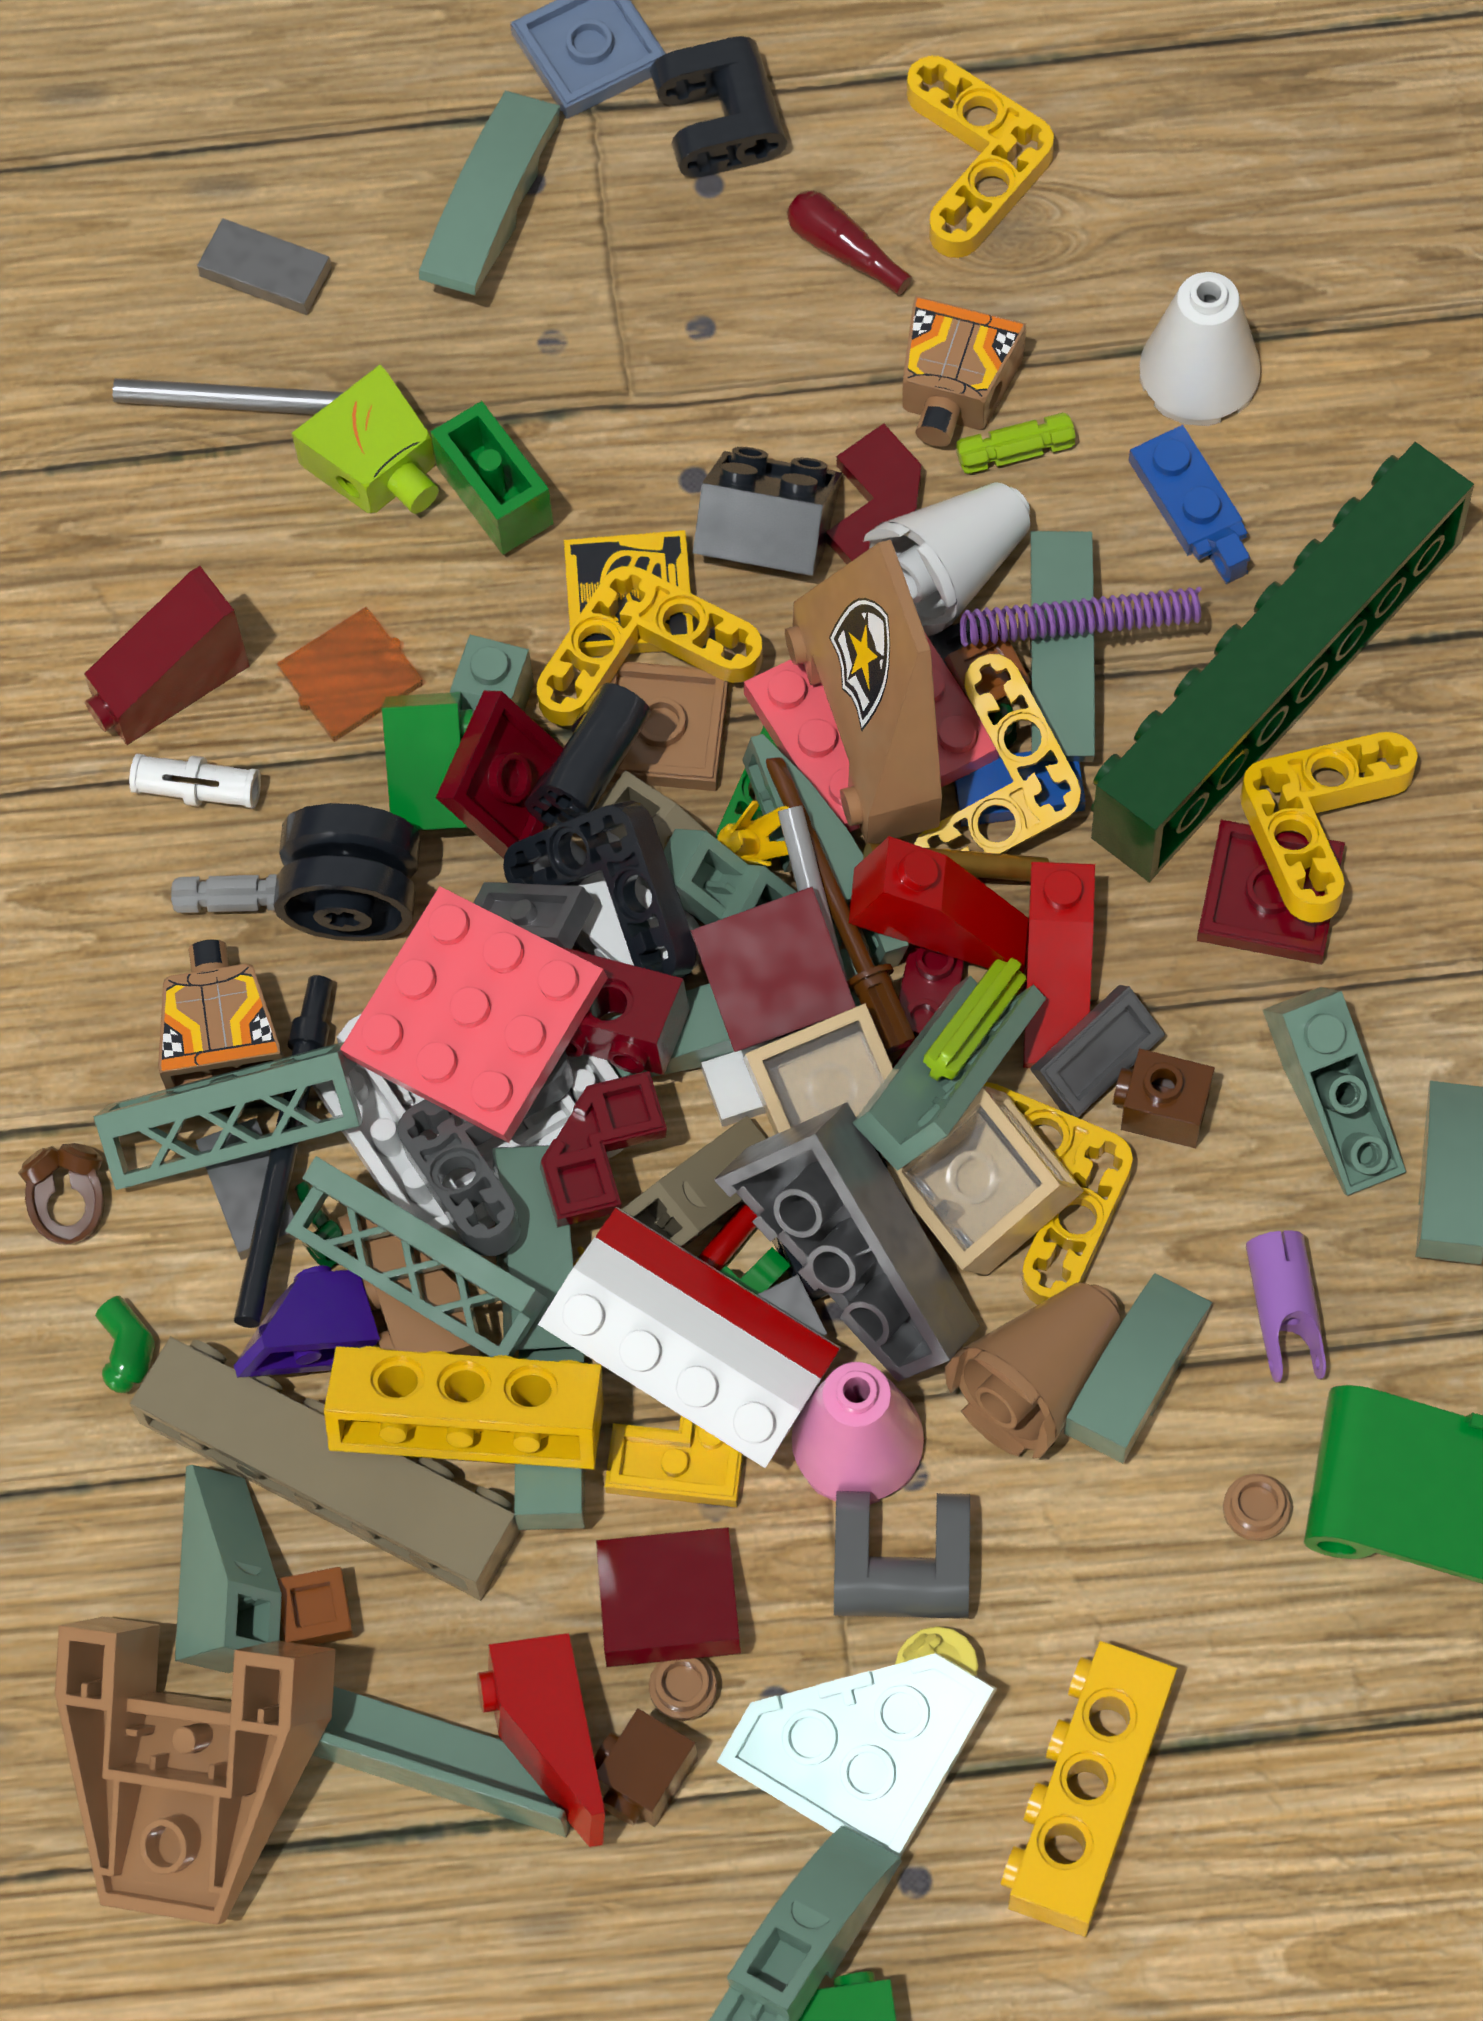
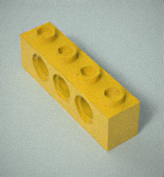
[324,1346,604,1469]
[1000,1641,1177,1937]

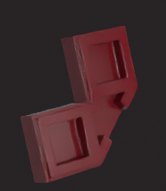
[826,423,922,565]
[540,1071,667,1228]

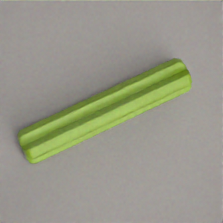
[923,958,1026,1081]

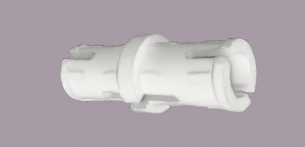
[129,754,261,808]

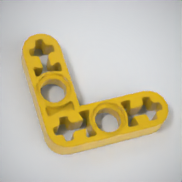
[907,56,1054,258]
[536,566,763,726]
[914,654,1081,854]
[1240,732,1418,923]
[984,1082,1133,1305]

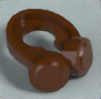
[18,1143,105,1245]

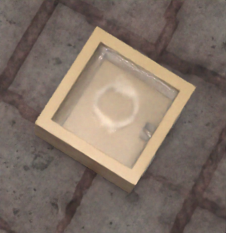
[743,1004,893,1135]
[887,1086,1084,1275]

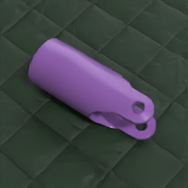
[1246,1230,1326,1382]

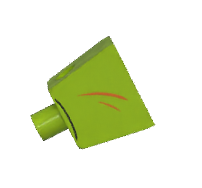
[292,365,439,514]

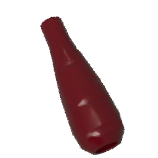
[787,190,913,295]

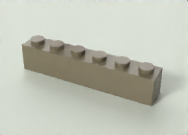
[130,1337,520,1601]

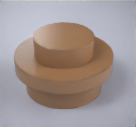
[1223,1474,1290,1541]
[649,1658,717,1721]

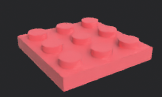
[744,633,999,832]
[340,886,608,1143]

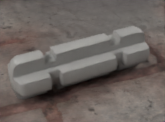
[171,874,278,913]

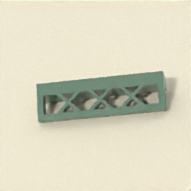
[853,976,1046,1171]
[93,1041,363,1190]
[285,1156,548,1357]

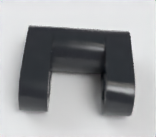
[650,36,787,178]
[525,683,651,828]

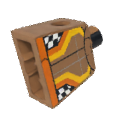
[903,296,1026,447]
[158,939,283,1089]

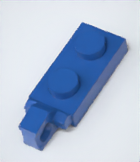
[1129,425,1250,584]

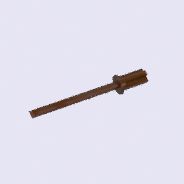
[766,757,916,1055]

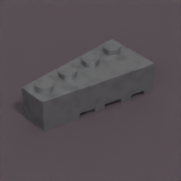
[714,1102,979,1381]

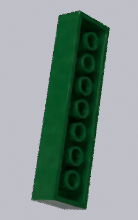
[1091,442,1474,883]

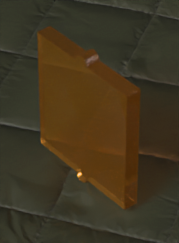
[277,607,423,742]

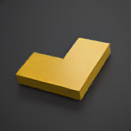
[604,1415,743,1507]

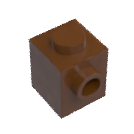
[1113,1048,1215,1149]
[594,1708,698,1827]

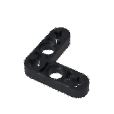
[503,800,696,978]

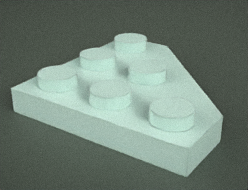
[717,1654,997,1857]

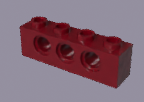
[559,946,690,1075]

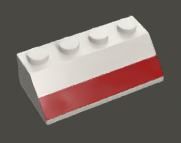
[538,1207,841,1468]

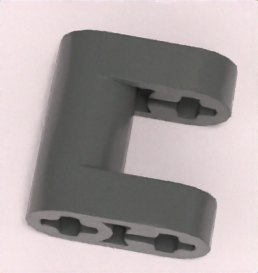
[834,1491,970,1619]

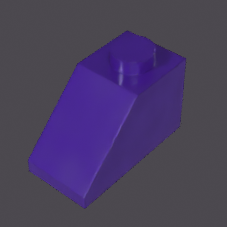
[234,1265,380,1378]

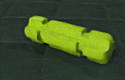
[956,413,1075,474]

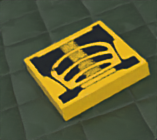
[564,530,694,657]

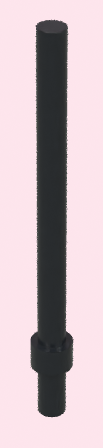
[234,975,333,1328]

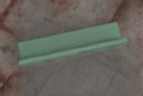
[312,1686,571,1838]

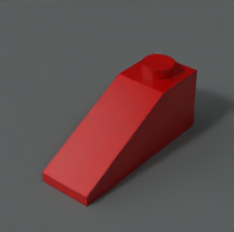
[849,836,1028,974]
[1023,862,1095,1068]
[477,1633,605,1847]

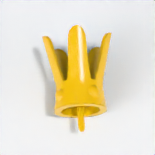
[717,801,789,866]

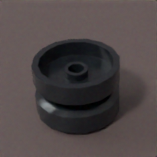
[273,803,421,941]

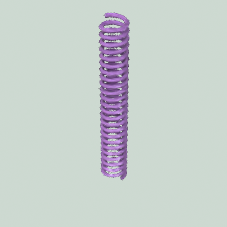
[960,586,1202,647]

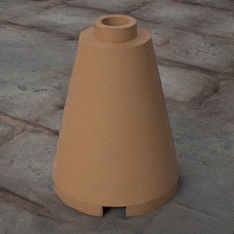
[945,1282,1121,1459]

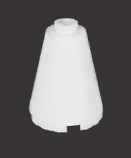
[1140,272,1260,426]
[863,482,1030,636]

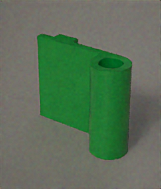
[1303,1385,1483,1584]

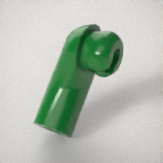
[95,1296,155,1393]

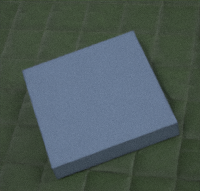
[510,0,665,119]

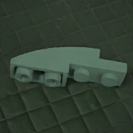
[709,1825,902,2021]

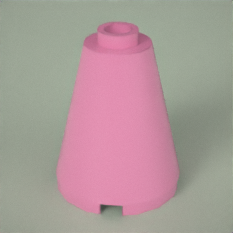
[792,1362,924,1504]

